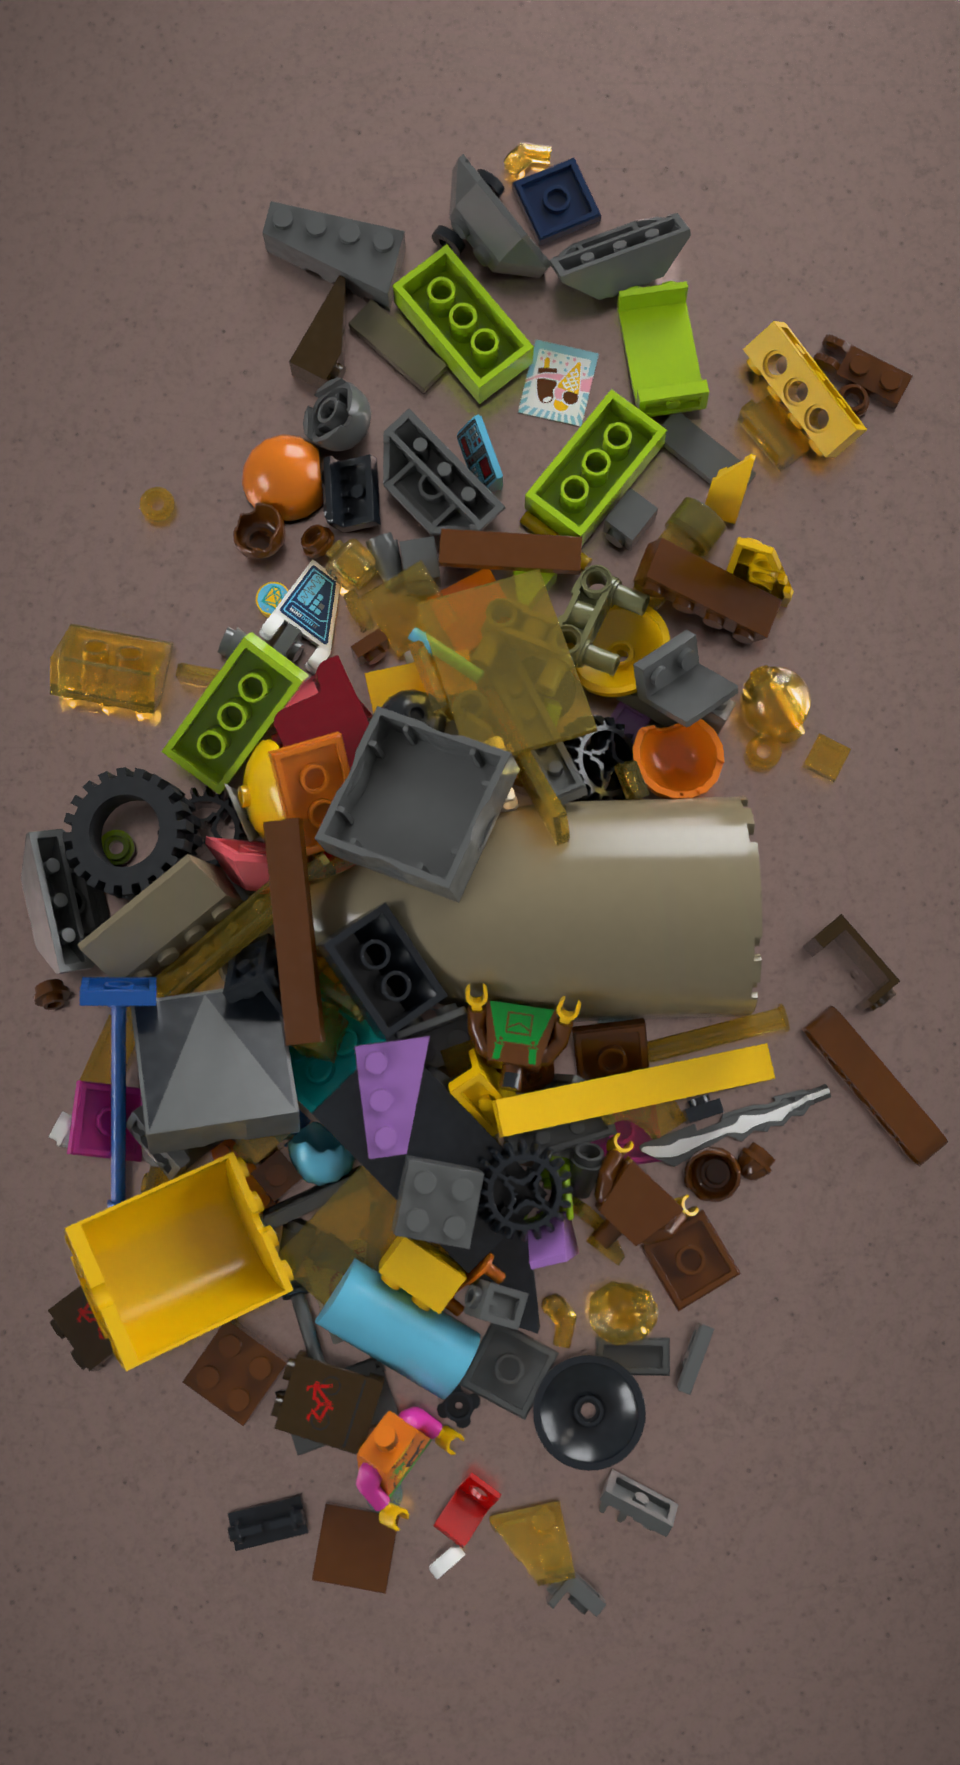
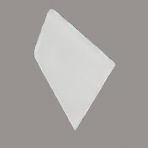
[224,783,260,842]

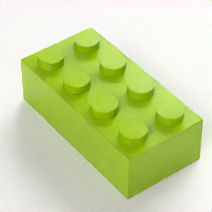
[392,244,534,404]
[524,389,667,546]
[161,632,309,795]

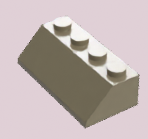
[77,854,243,977]

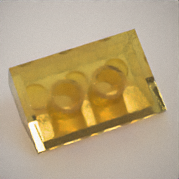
[50,624,173,714]

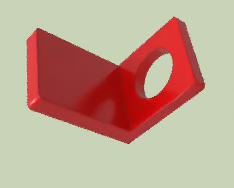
[433,1472,502,1548]

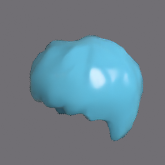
[288,1122,356,1186]

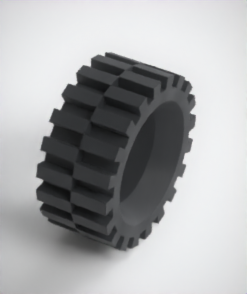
[63,767,202,901]

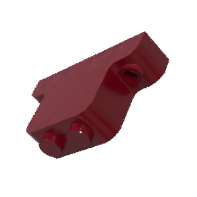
[271,655,369,770]

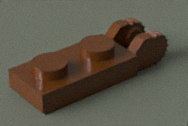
[813,334,913,409]

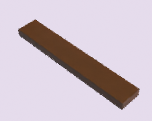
[263,817,326,1046]

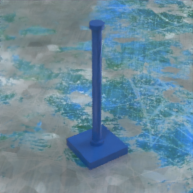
[80,977,157,1209]

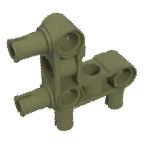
[471,564,650,698]

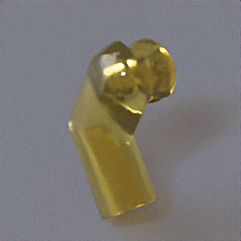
[504,143,552,174]
[541,1294,577,1349]

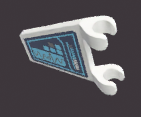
[259,559,341,675]

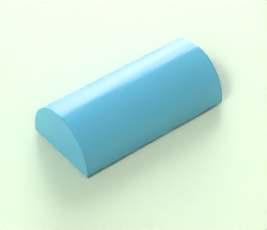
[315,1258,481,1400]

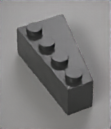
[262,201,406,312]

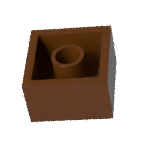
[182,1319,289,1426]

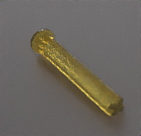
[647,1003,790,1062]

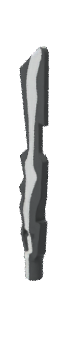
[639,1084,831,1167]

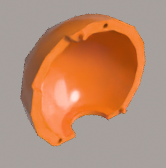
[242,434,324,521]
[632,719,725,799]

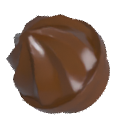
[738,1142,775,1180]

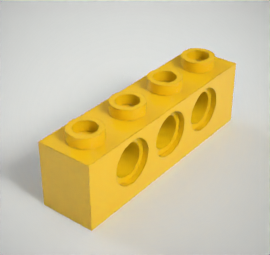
[743,321,867,457]

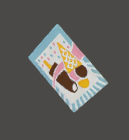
[518,340,599,426]

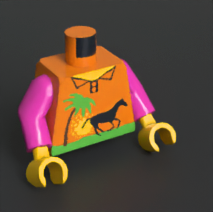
[356,1407,464,1531]

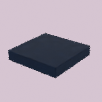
[512,157,602,246]

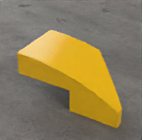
[705,454,756,524]

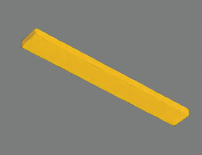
[492,1043,776,1138]

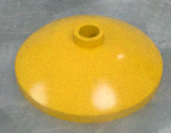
[565,605,671,697]
[238,739,284,841]

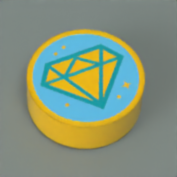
[256,582,289,618]

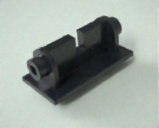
[228,1495,309,1551]

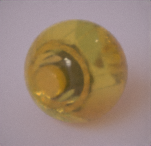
[739,665,811,744]

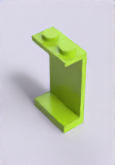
[617,281,709,417]

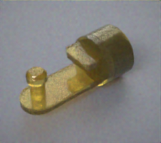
[632,497,727,610]

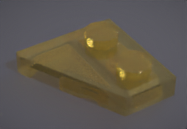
[489,1501,576,1586]

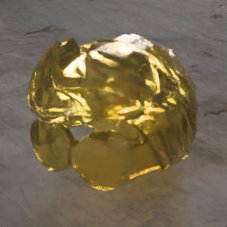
[589,1281,659,1346]

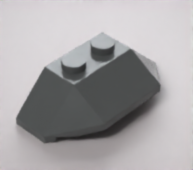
[449,154,551,278]
[550,213,691,300]
[383,408,505,535]
[21,829,110,974]

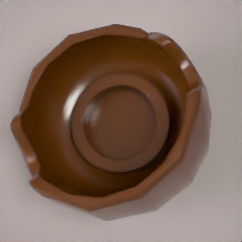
[233,502,285,559]
[685,1146,741,1202]

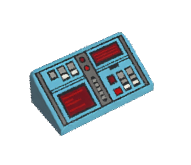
[457,414,503,492]

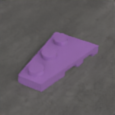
[354,1036,430,1159]

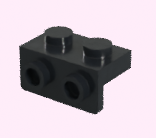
[322,454,381,533]

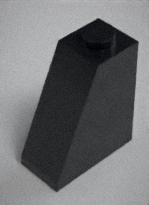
[479,1230,540,1334]

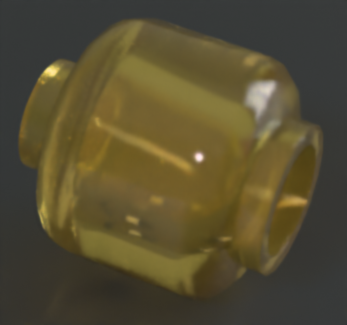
[325,539,378,591]

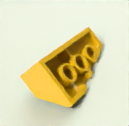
[726,537,794,608]

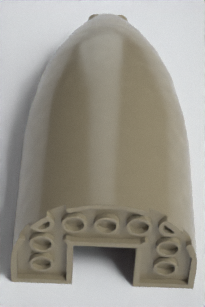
[310,796,762,1022]

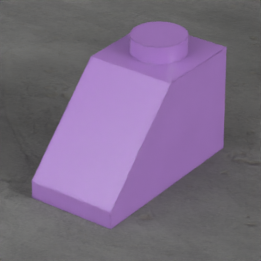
[528,1210,579,1270]

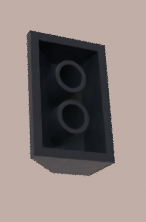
[316,902,447,1039]

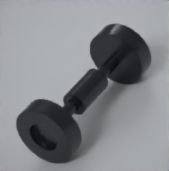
[431,169,505,257]

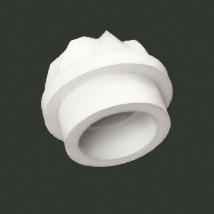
[49,1112,72,1148]

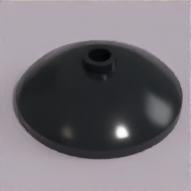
[533,1355,646,1471]

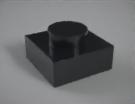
[682,1094,724,1125]

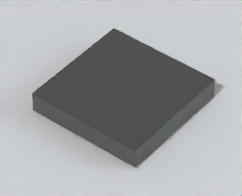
[459,1323,559,1420]

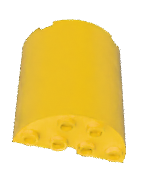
[64,1151,294,1371]

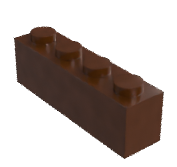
[633,538,782,644]

